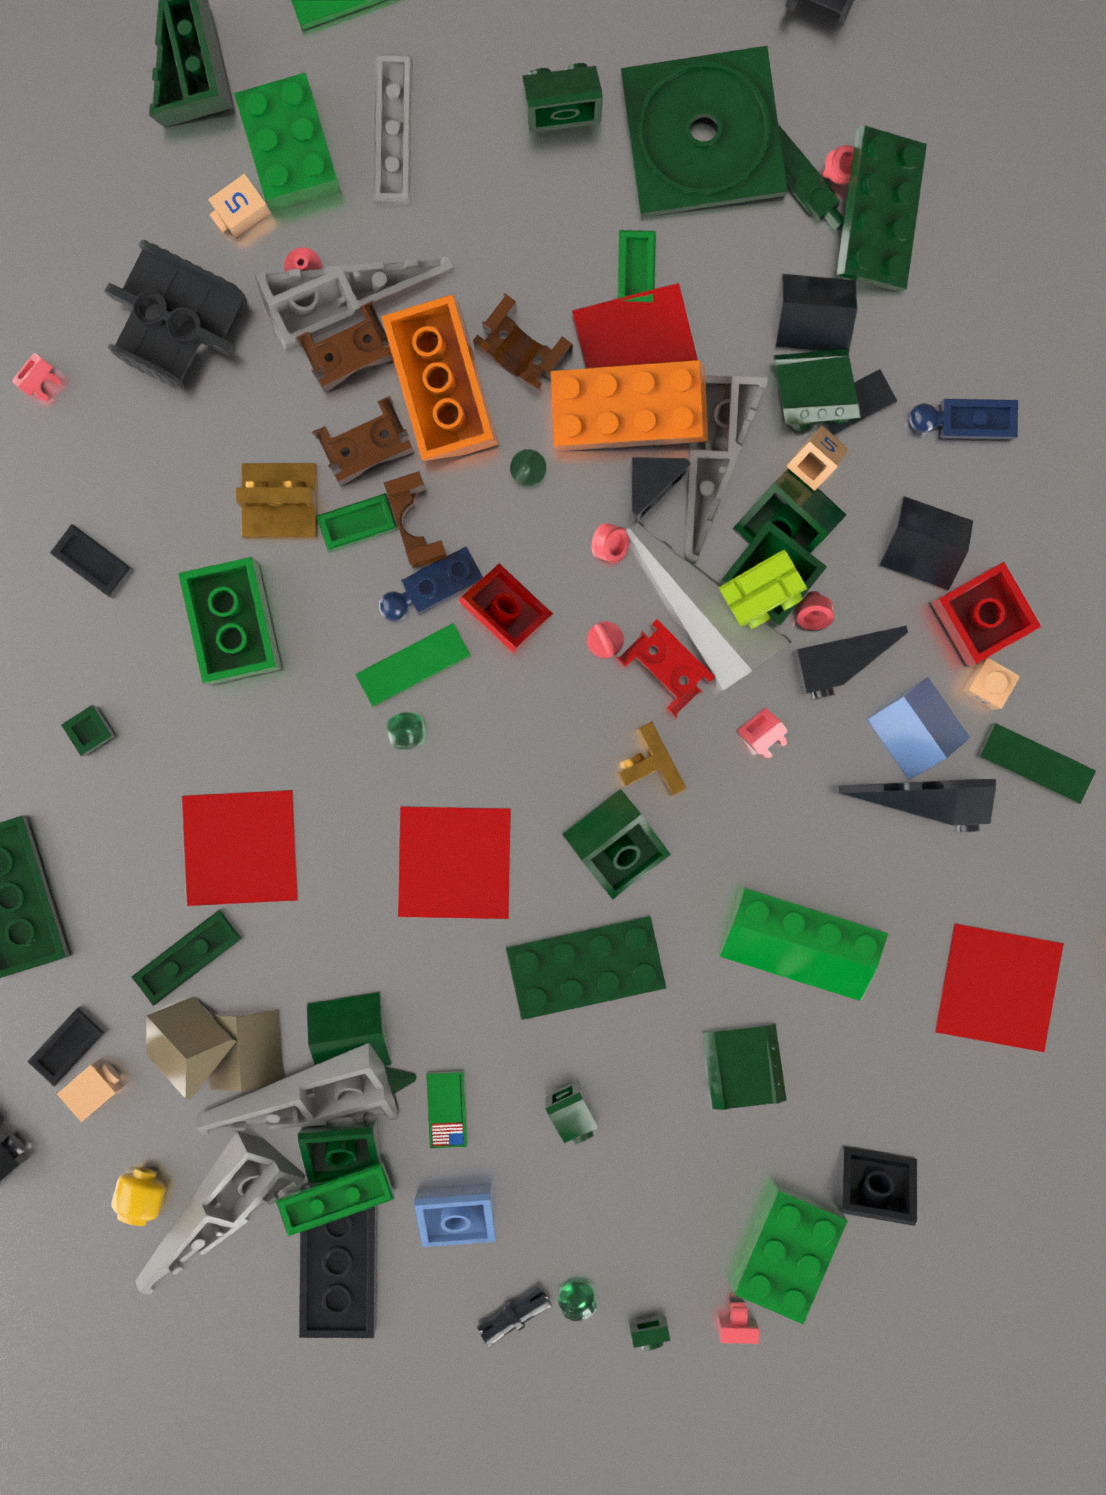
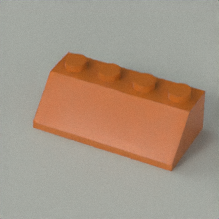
[381,294,499,461]

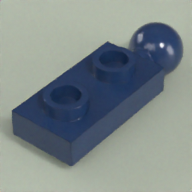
[909,399,1018,439]
[378,546,483,621]

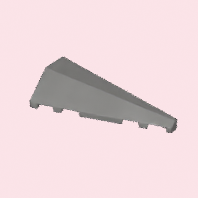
[255,256,454,352]
[684,375,768,562]
[626,521,791,690]
[196,1043,398,1135]
[135,1131,305,1295]

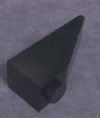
[793,625,908,700]

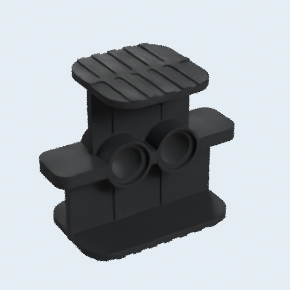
[104,239,248,390]

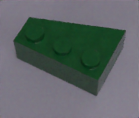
[149,0,233,128]

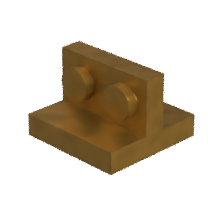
[236,463,317,539]
[617,721,687,796]

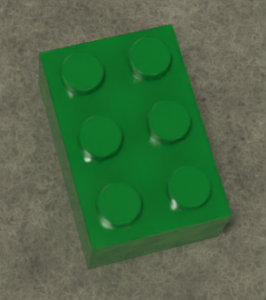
[234,72,341,212]
[178,557,282,685]
[730,1182,848,1325]

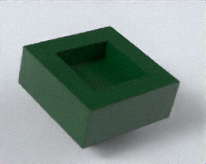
[61,705,115,756]
[630,1316,671,1351]

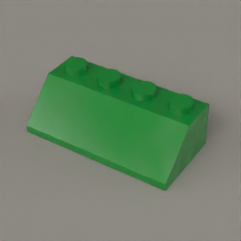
[719,886,888,1001]

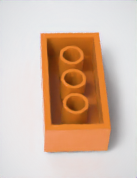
[551,360,708,451]

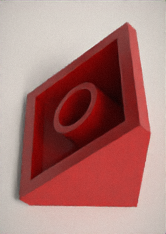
[458,563,553,655]

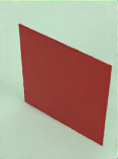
[572,283,698,369]
[182,790,298,906]
[398,806,511,919]
[935,923,1064,1052]

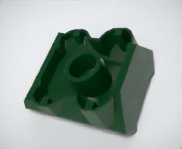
[773,349,861,431]
[702,1023,787,1110]

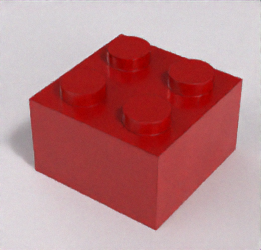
[931,562,1041,667]

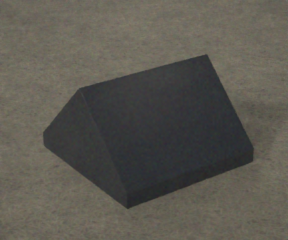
[775,274,858,353]
[629,457,691,525]
[879,496,973,591]
[834,1147,917,1226]

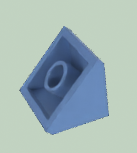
[867,677,970,780]
[414,1183,496,1247]

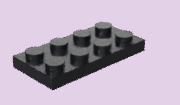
[299,1185,376,1338]

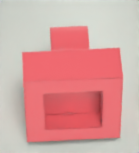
[11,353,61,401]
[737,707,788,759]
[718,1302,759,1344]

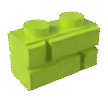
[718,549,807,630]

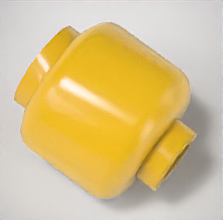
[111,1167,166,1226]

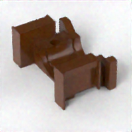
[473,293,573,395]
[295,300,393,392]
[312,396,414,486]
[383,471,448,569]

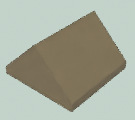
[146,997,236,1100]
[209,1009,284,1092]

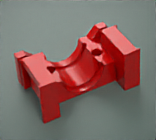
[615,619,715,719]

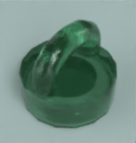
[510,449,547,487]
[386,712,425,750]
[558,1282,597,1321]

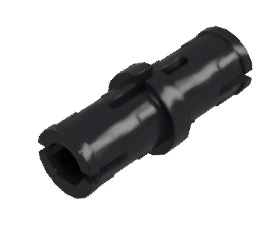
[477,1285,552,1347]

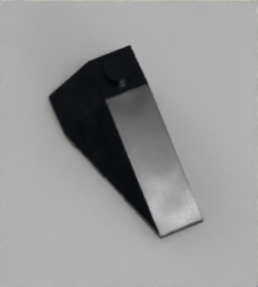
[834,779,996,832]

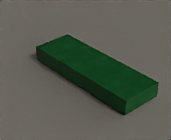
[977,723,1096,804]
[131,908,244,1006]

